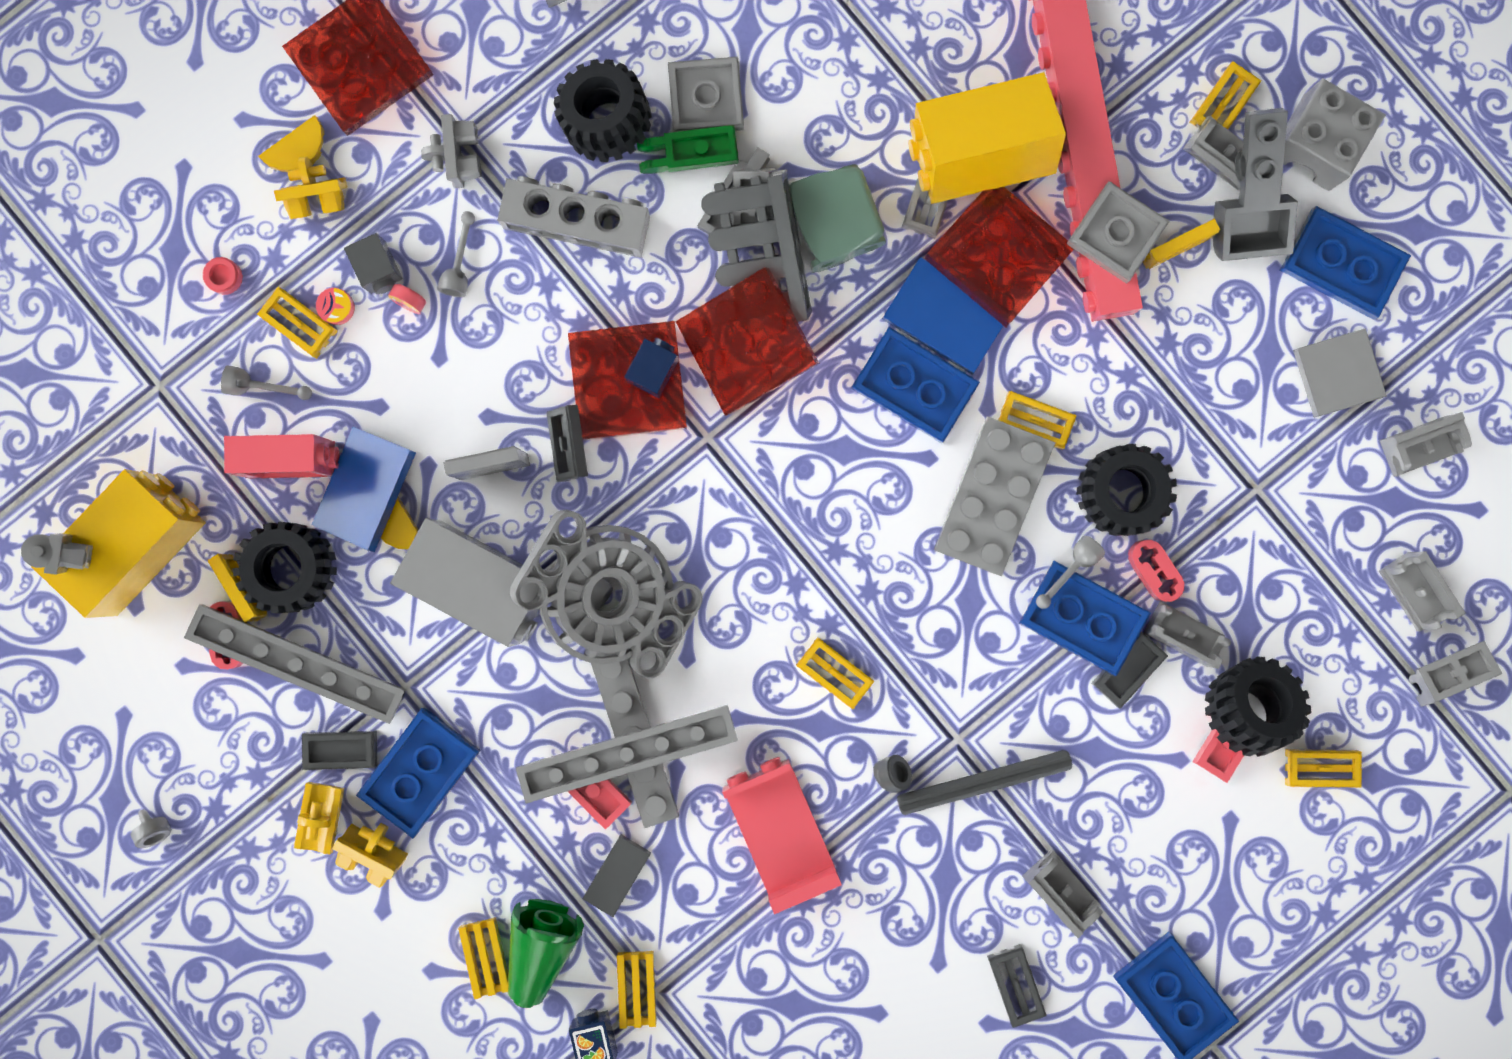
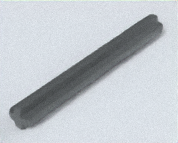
[897,750,1073,815]

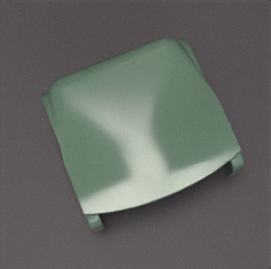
[789,164,886,273]

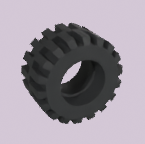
[553,59,652,162]
[1076,444,1177,536]
[233,522,337,613]
[1205,656,1311,757]

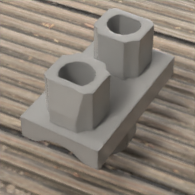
[421,114,482,189]
[21,533,93,575]

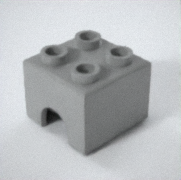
[1283,78,1386,191]

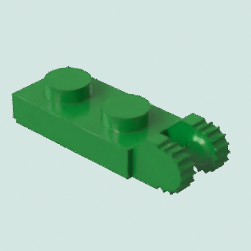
[637,125,739,174]

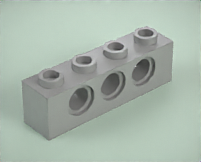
[497,176,650,258]

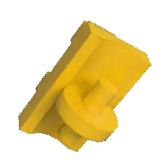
[274,156,348,219]
[294,782,345,855]
[332,823,408,888]

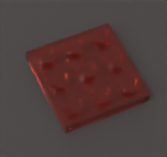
[282,0,434,136]
[924,187,1074,328]
[675,267,820,416]
[568,321,687,441]

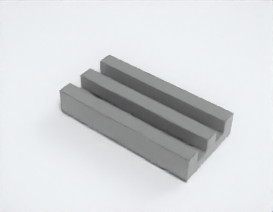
[901,169,948,239]

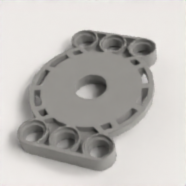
[510,510,702,679]

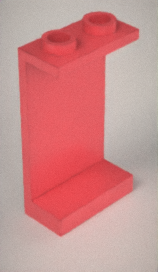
[722,757,842,915]

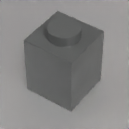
[344,233,403,294]

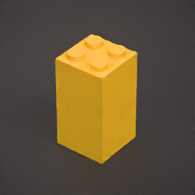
[908,72,1066,204]
[31,469,206,618]

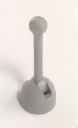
[437,211,475,298]
[221,365,312,400]
[1036,536,1105,609]

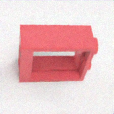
[224,434,340,479]

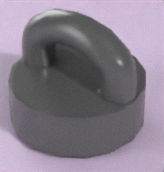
[873,755,912,793]

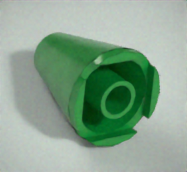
[508,899,584,1008]

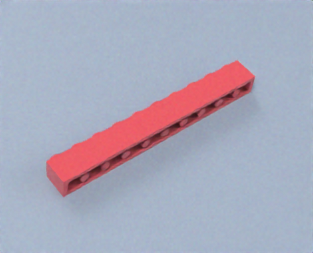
[1028,0,1143,322]

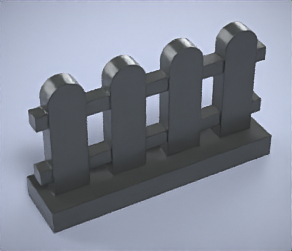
[701,169,812,327]

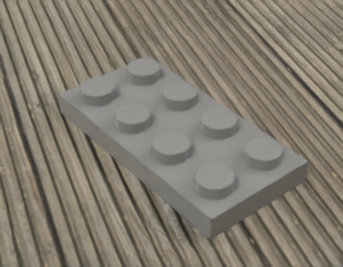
[933,417,1055,577]

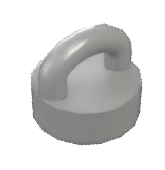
[130,809,172,848]

